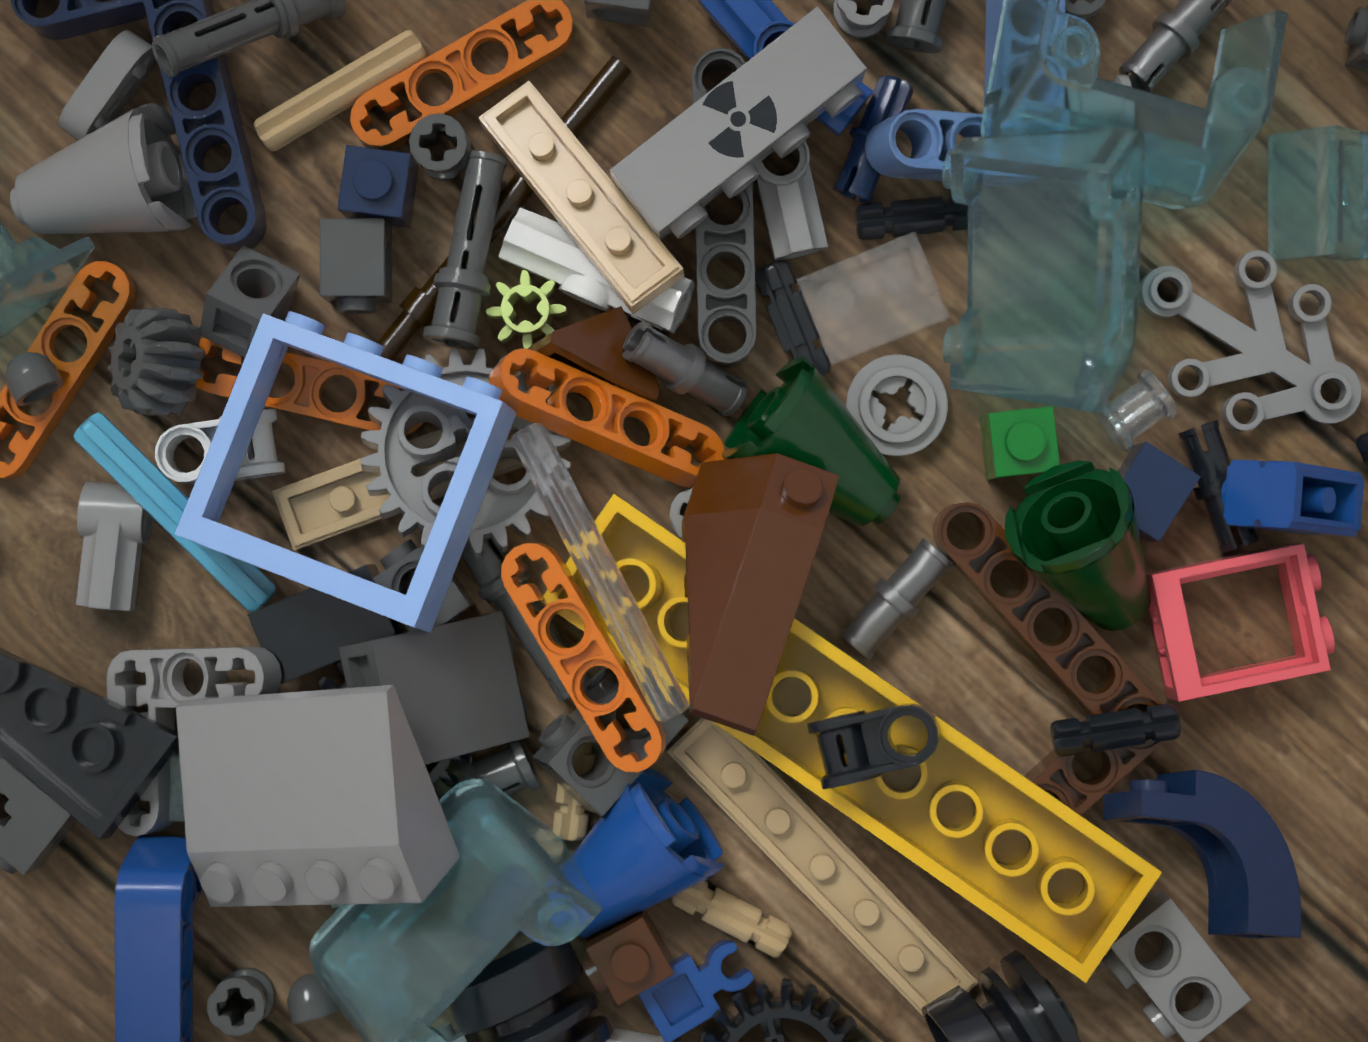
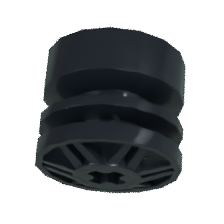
[443,932,613,1042]
[921,950,1081,1042]

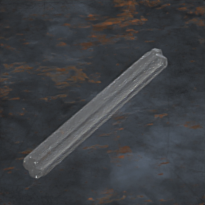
[511,422,688,722]

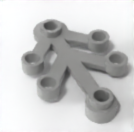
[1137,250,1362,432]

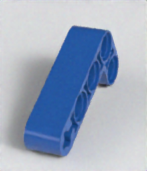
[114,835,202,1042]

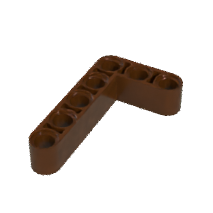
[932,502,1163,816]

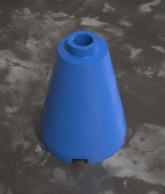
[546,768,724,938]

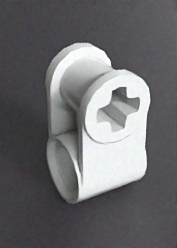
[155,409,286,484]

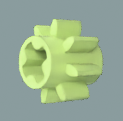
[486,270,568,349]

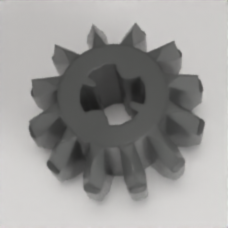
[107,307,205,416]

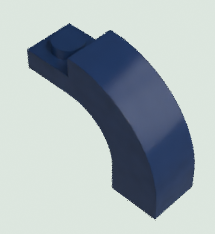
[1103,770,1301,939]

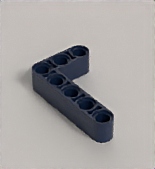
[11,0,267,252]

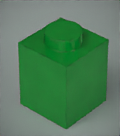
[979,406,1060,480]

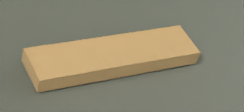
[478,81,685,314]
[272,416,524,551]

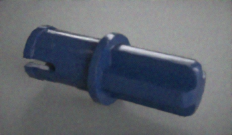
[833,75,913,204]

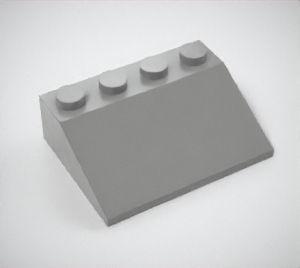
[176,685,461,907]

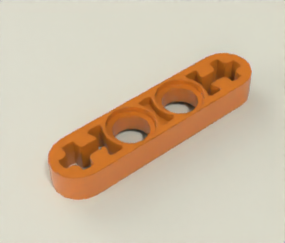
[350,0,574,151]
[0,261,137,479]
[196,338,427,437]
[489,348,725,488]
[501,543,666,773]

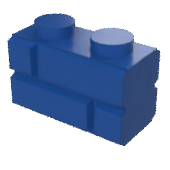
[1221,460,1364,537]

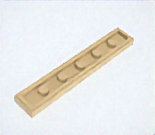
[667,717,978,1016]

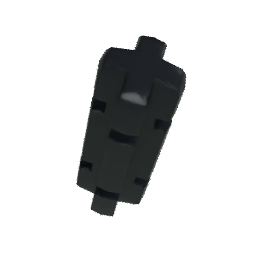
[855,193,980,240]
[755,260,831,376]
[1050,703,1181,757]

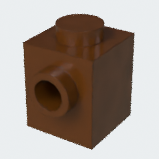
[581,910,674,1006]

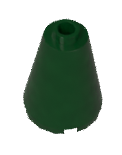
[722,357,901,527]
[1005,460,1151,631]

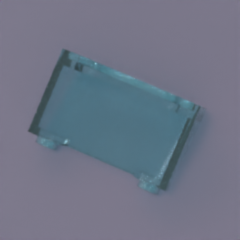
[942,127,1145,413]
[309,779,603,1042]

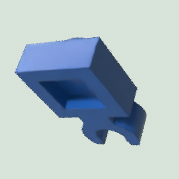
[637,939,754,1042]

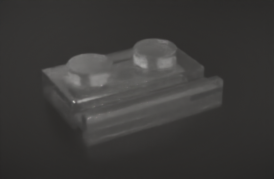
[796,232,950,366]

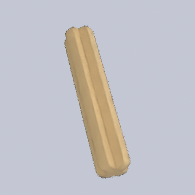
[253,30,427,151]

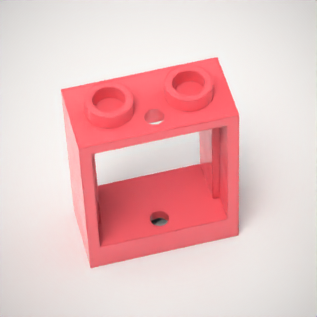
[1147,543,1335,702]

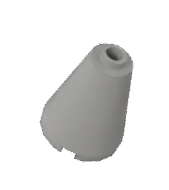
[10,103,197,235]

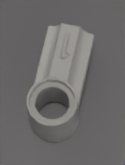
[755,141,828,261]
[76,481,154,611]

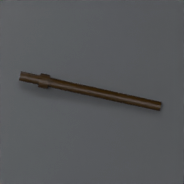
[377,56,631,361]

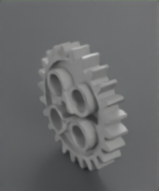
[360,348,571,558]

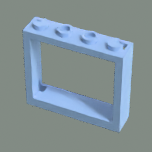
[175,311,517,633]

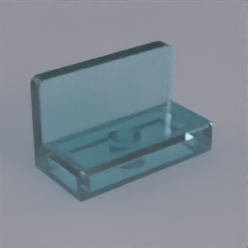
[1268,125,1368,262]

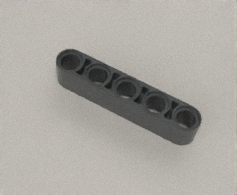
[692,48,756,368]

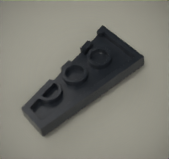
[0,648,179,839]

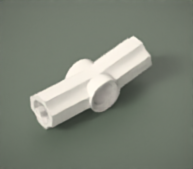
[498,207,695,334]

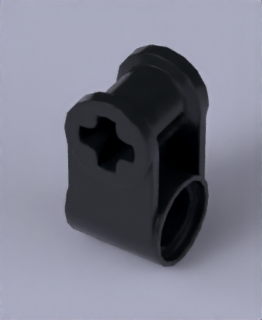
[807,703,940,789]

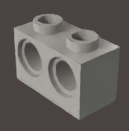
[1102,890,1251,1042]

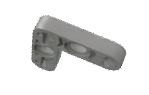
[106,646,282,836]

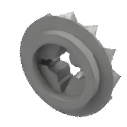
[845,354,948,457]

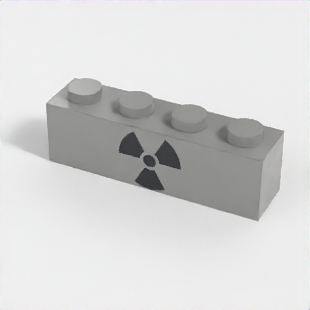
[610,6,867,241]

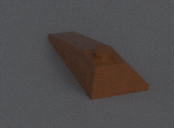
[682,453,840,736]

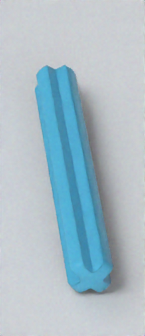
[73,412,276,612]

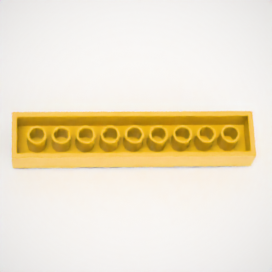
[540,494,1162,983]

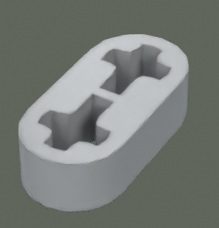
[58,29,156,141]

